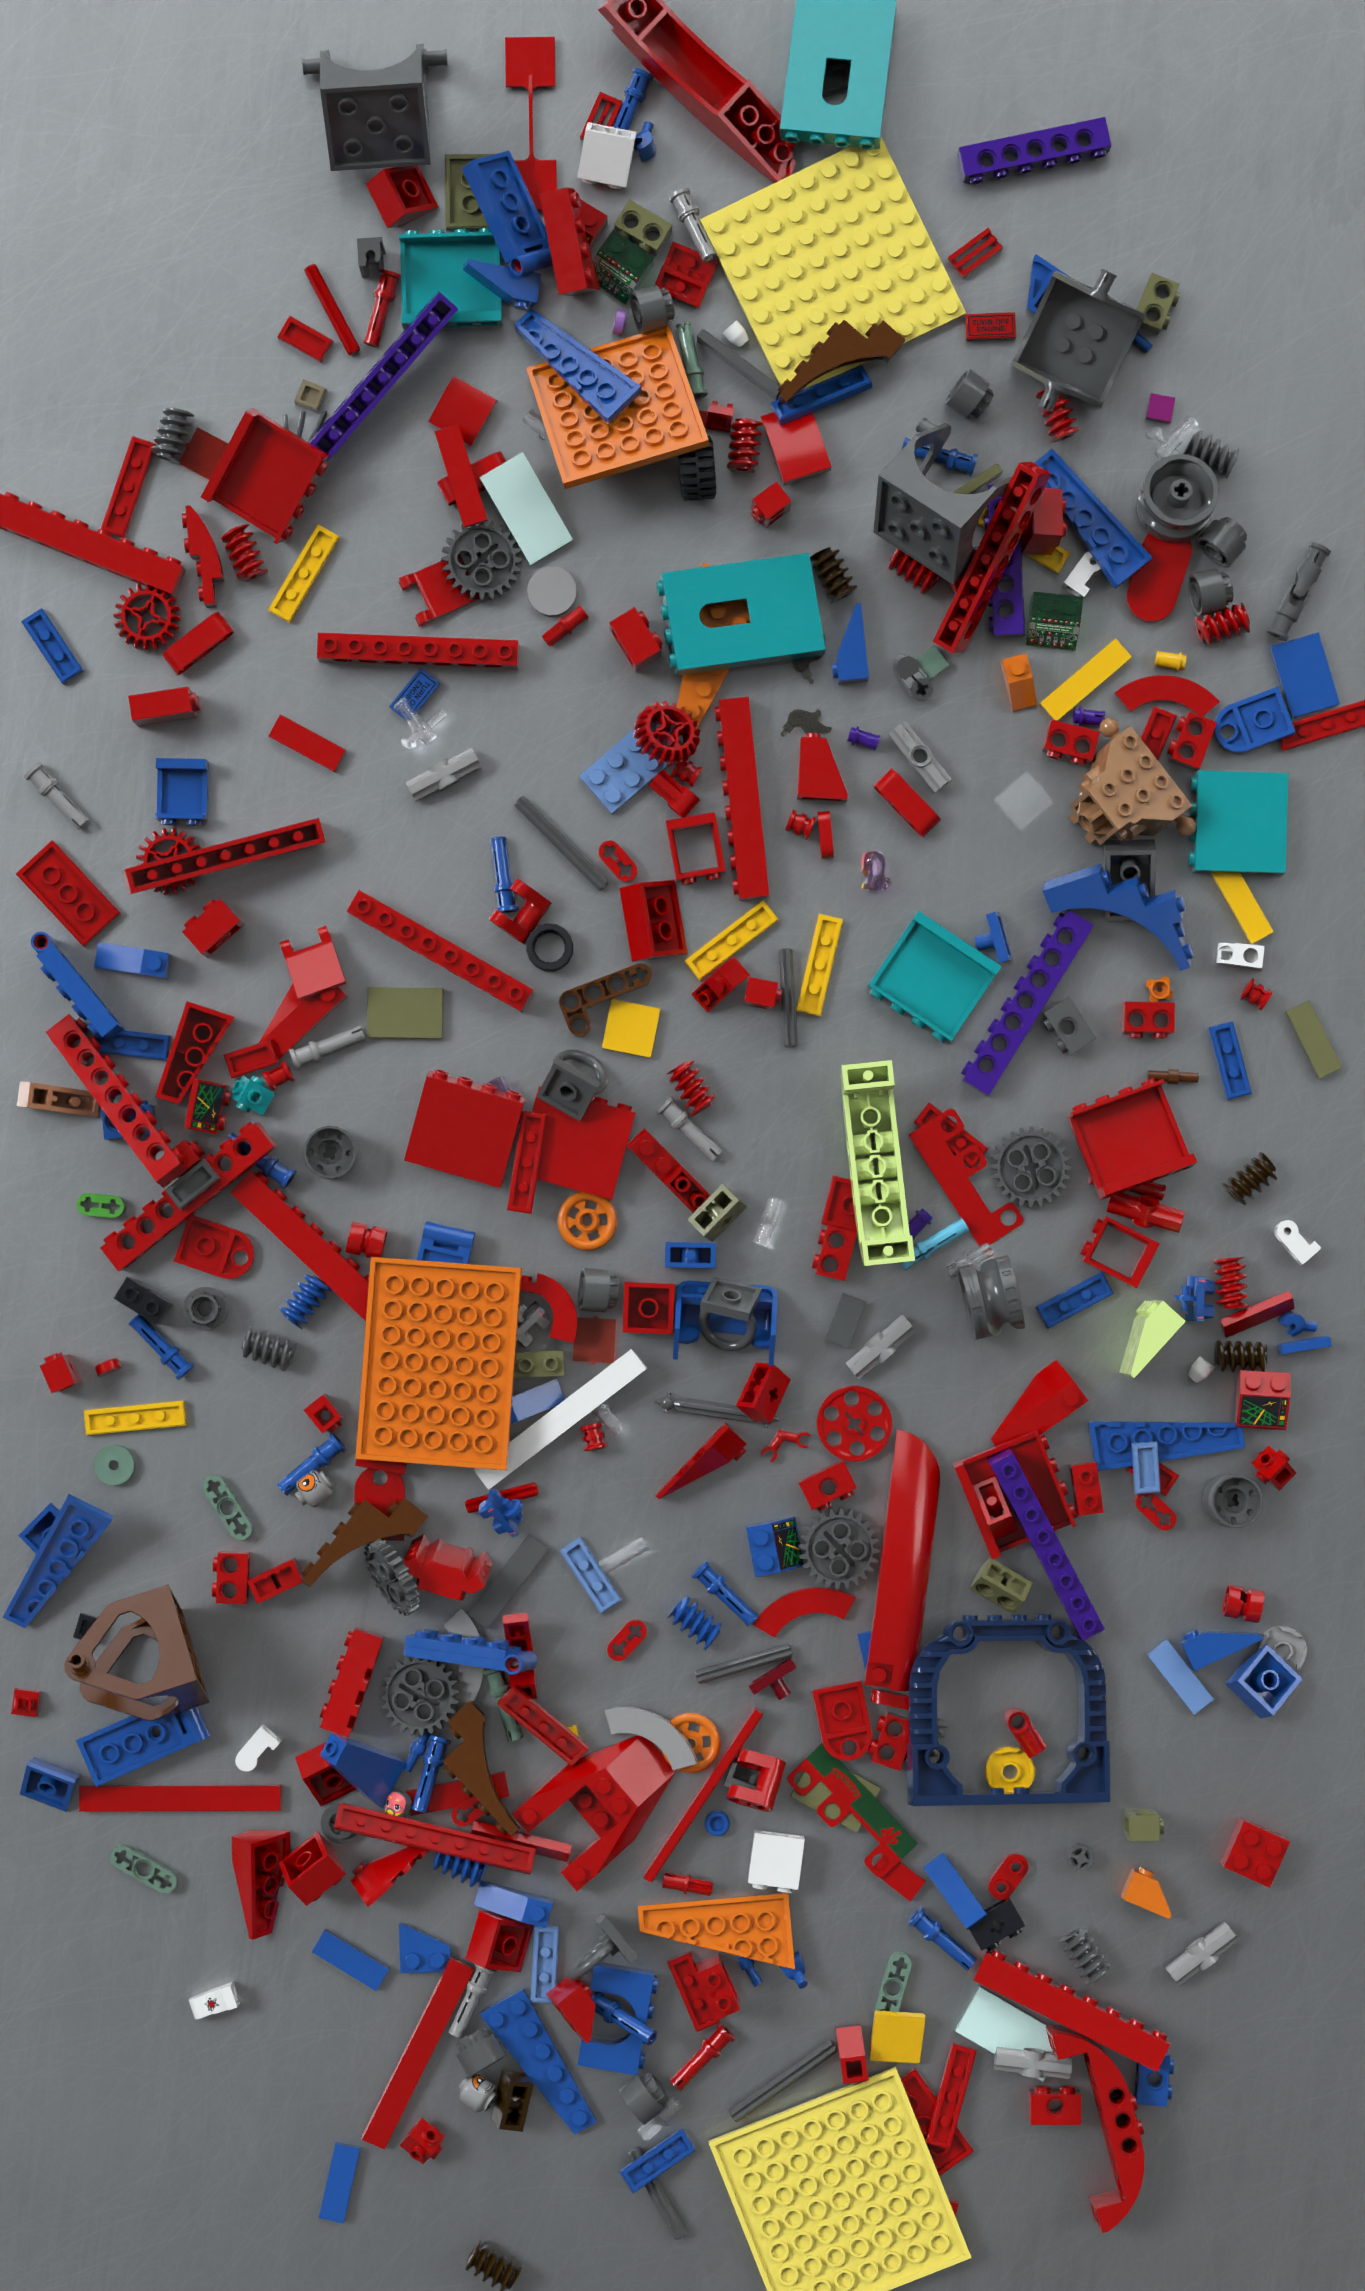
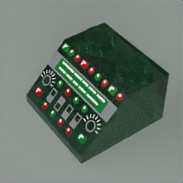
[593,229,654,305]
[1026,592,1083,651]

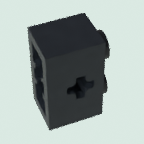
[114,1277,173,1325]
[969,1897,1025,1951]

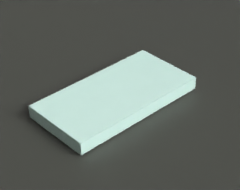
[479,452,573,565]
[955,1986,1053,2082]

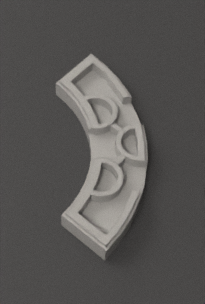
[444,1607,484,1710]
[604,1706,698,1770]

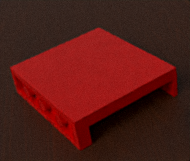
[201,408,329,544]
[404,1069,526,1188]
[1067,1078,1197,1200]
[532,1086,636,1200]
[953,1430,1078,1559]

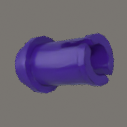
[1073,706,1105,726]
[847,726,880,751]
[908,1208,933,1240]

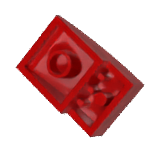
[760,412,832,486]

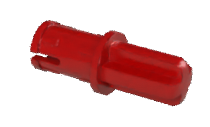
[542,605,589,646]
[662,1872,713,1896]

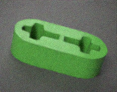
[77,1193,126,1218]

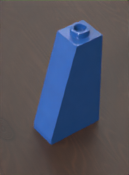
[320,1733,406,1808]

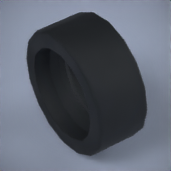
[526,923,574,972]

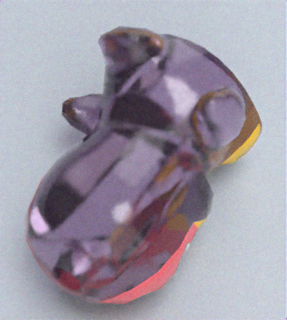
[861,851,892,890]

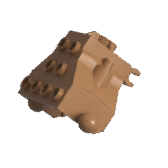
[1068,718,1196,845]

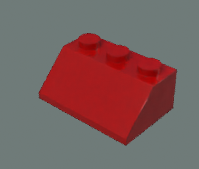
[619,880,687,962]

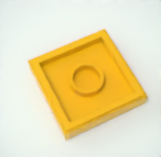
[602,999,660,1058]
[869,2010,926,2064]

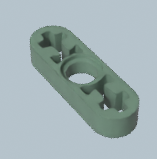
[202,1475,253,1540]
[110,1844,178,1894]
[874,1951,912,2012]

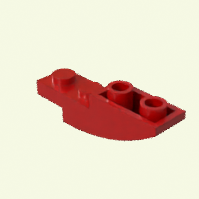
[182,505,224,608]
[627,1128,711,1213]

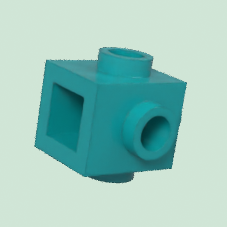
[231,1076,275,1115]

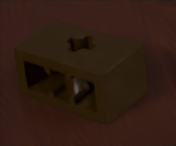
[491,2070,534,2132]

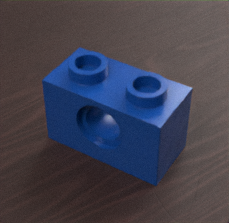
[665,1242,716,1268]
[1134,2051,1174,2107]

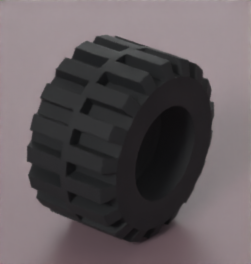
[678,435,716,501]

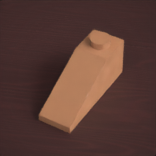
[17,1082,99,1118]

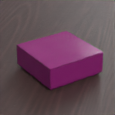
[1146,393,1175,424]

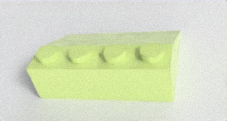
[1120,1300,1186,1378]

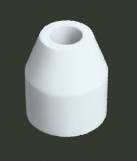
[722,320,749,348]
[1188,1356,1215,1383]

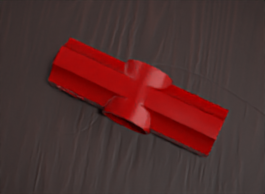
[1106,1193,1185,1233]

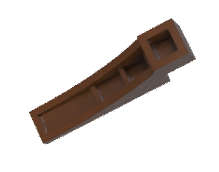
[777,320,905,406]
[301,1498,428,1587]
[443,1700,520,1836]

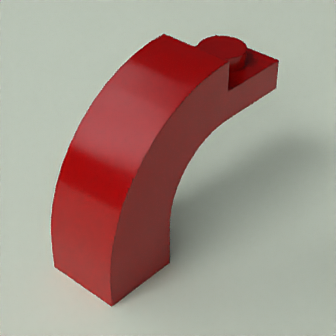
[521,1273,578,1343]
[503,1613,537,1699]

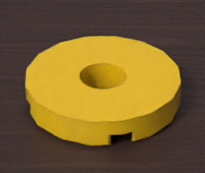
[985,1746,1035,1792]

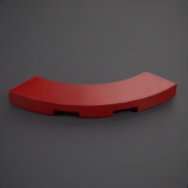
[1114,675,1220,717]
[753,1587,856,1638]

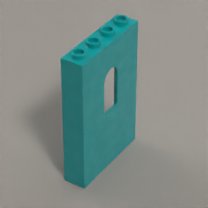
[780,0,897,150]
[656,553,826,676]

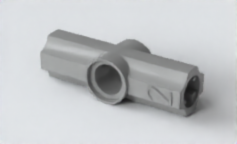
[888,721,952,793]
[405,747,482,801]
[845,1315,916,1380]
[1165,1922,1239,1986]
[994,2047,1072,2079]

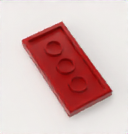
[16,840,121,947]
[901,2068,974,2176]

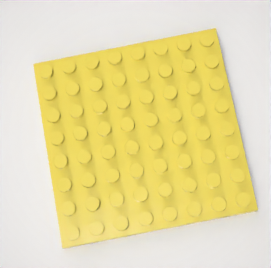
[700,137,966,389]
[709,2067,972,2291]

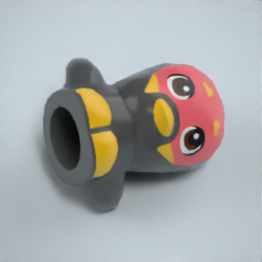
[385,1791,412,1818]

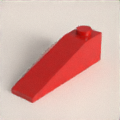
[259,983,348,1060]
[991,1360,1088,1446]
[655,1423,747,1499]
[232,1830,290,1940]
[350,1846,430,1907]

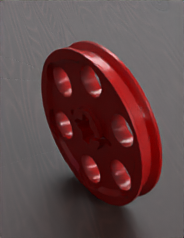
[817,1386,892,1461]

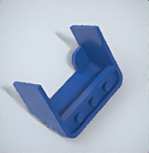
[673,1281,777,1366]

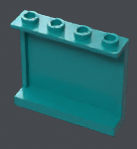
[399,228,502,329]
[1188,770,1288,875]
[868,911,1002,1043]

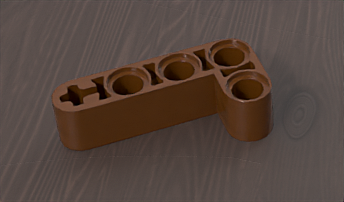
[559,963,652,1037]

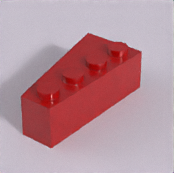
[539,187,600,296]
[155,1001,234,1105]
[320,1627,385,1737]

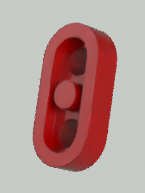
[988,1853,1029,1900]

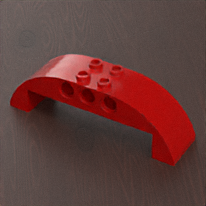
[1045,2024,1145,2233]

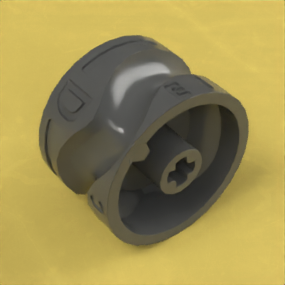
[1136,454,1219,543]
[958,1255,1025,1340]

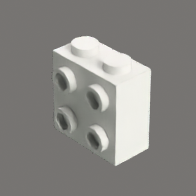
[577,122,637,189]
[748,1829,805,1893]

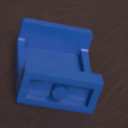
[155,758,209,826]

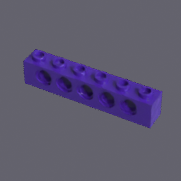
[957,117,1111,184]
[984,484,1025,638]

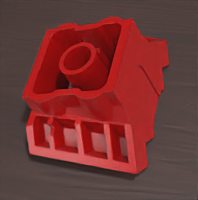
[404,1534,493,1601]

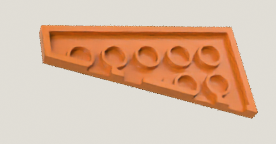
[677,562,750,729]
[638,1893,795,1970]

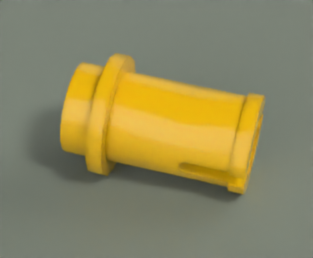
[1154,650,1187,672]

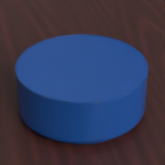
[705,1810,730,1836]

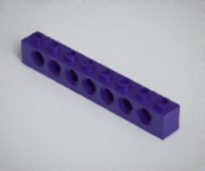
[309,290,458,462]
[961,909,1094,1096]
[987,1449,1105,1641]

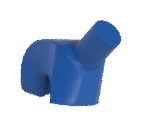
[634,121,656,161]
[1278,1311,1317,1337]
[780,1951,808,1989]

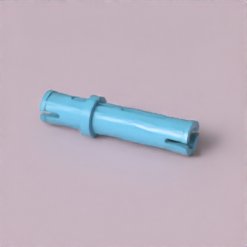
[901,1218,969,1270]

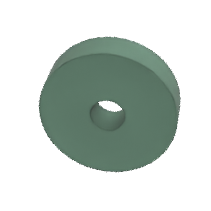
[94,1445,135,1485]

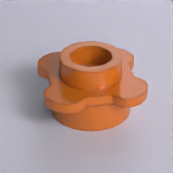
[1146,976,1173,1002]

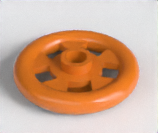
[557,1192,617,1251]
[661,1713,721,1773]

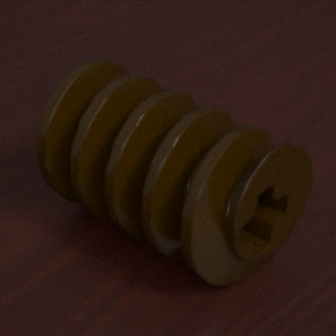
[810,547,857,604]
[1222,1152,1278,1205]
[1214,1340,1267,1372]
[465,2240,522,2291]

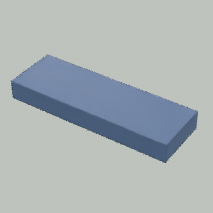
[560,1537,622,1614]
[1147,1639,1214,1715]
[530,1925,560,2003]

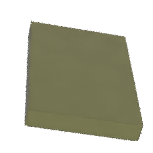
[445,154,494,230]
[367,987,443,1039]
[790,1770,881,1832]

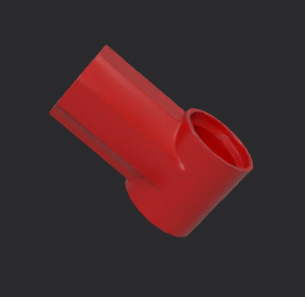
[649,769,700,818]
[1004,1708,1047,1758]

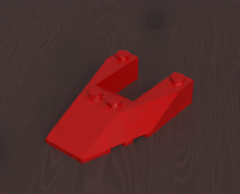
[512,1735,676,1892]

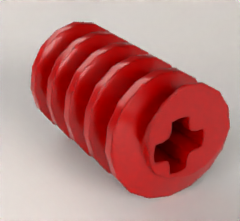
[1035,389,1080,443]
[727,418,763,473]
[221,524,268,580]
[889,548,941,595]
[1194,602,1250,646]
[667,1060,716,1117]
[1214,1257,1249,1309]

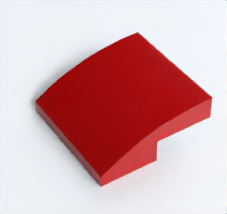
[654,241,719,308]
[428,375,497,446]

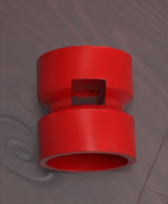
[346,1221,388,1258]
[1222,1584,1265,1623]

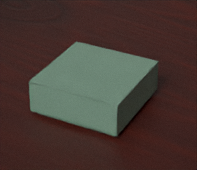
[915,646,949,680]

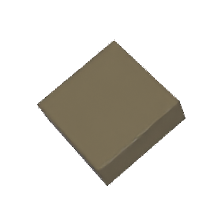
[294,379,327,413]

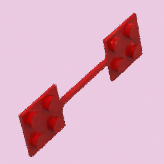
[505,37,557,210]

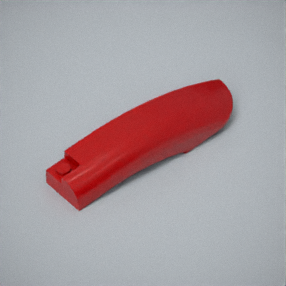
[597,0,796,183]
[864,1429,940,1691]

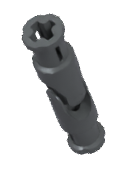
[1267,542,1331,641]

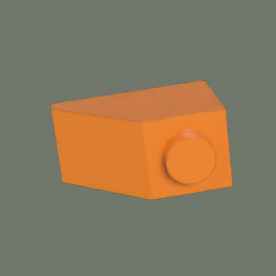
[1000,653,1037,712]
[1120,1867,1171,1919]

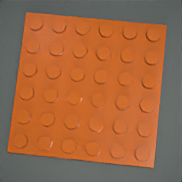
[526,325,710,489]

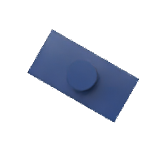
[975,912,1013,963]

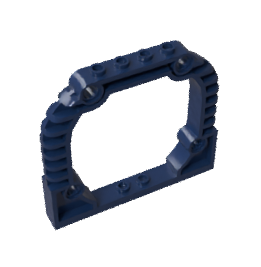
[907,1614,1110,1806]

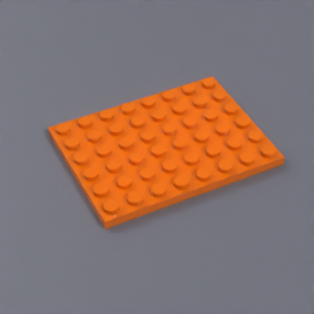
[356,1257,522,1470]

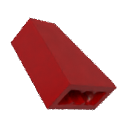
[797,733,848,802]

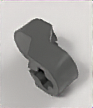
[892,654,933,701]

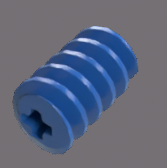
[279,1274,332,1330]
[666,1596,721,1651]
[433,1853,487,1887]

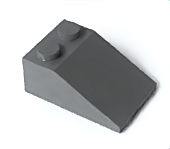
[1104,839,1156,921]

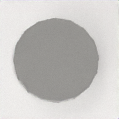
[527,566,577,617]
[1257,1625,1308,1672]

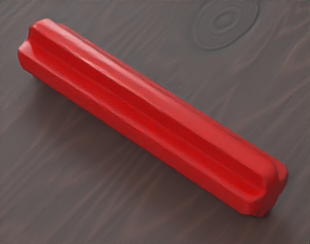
[465,1482,539,1513]

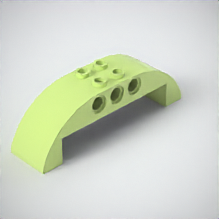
[841,1060,915,1267]

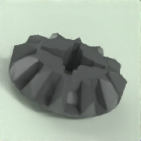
[321,1803,357,1843]

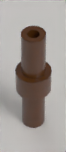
[1147,1069,1199,1084]

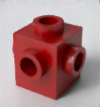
[1251,1445,1297,1491]
[399,2118,445,2164]

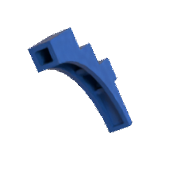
[1042,864,1194,971]

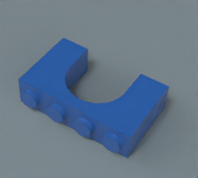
[577,1962,658,2076]

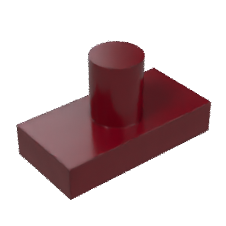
[748,1658,797,1700]

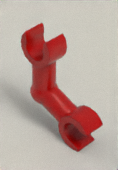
[761,1429,811,1462]

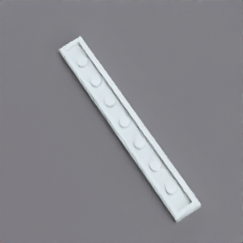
[474,1348,647,1490]

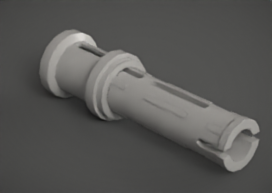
[669,188,717,262]
[24,762,89,830]
[289,1025,366,1070]
[656,1096,723,1162]
[448,1964,497,2038]

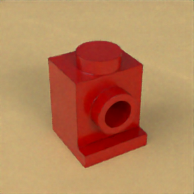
[304,1394,343,1434]

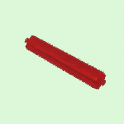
[304,264,360,355]

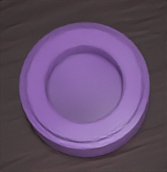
[612,309,627,335]

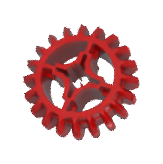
[113,584,182,651]
[633,700,700,767]
[136,828,201,895]

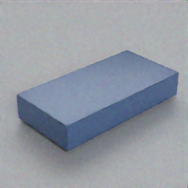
[1131,1441,1161,1494]

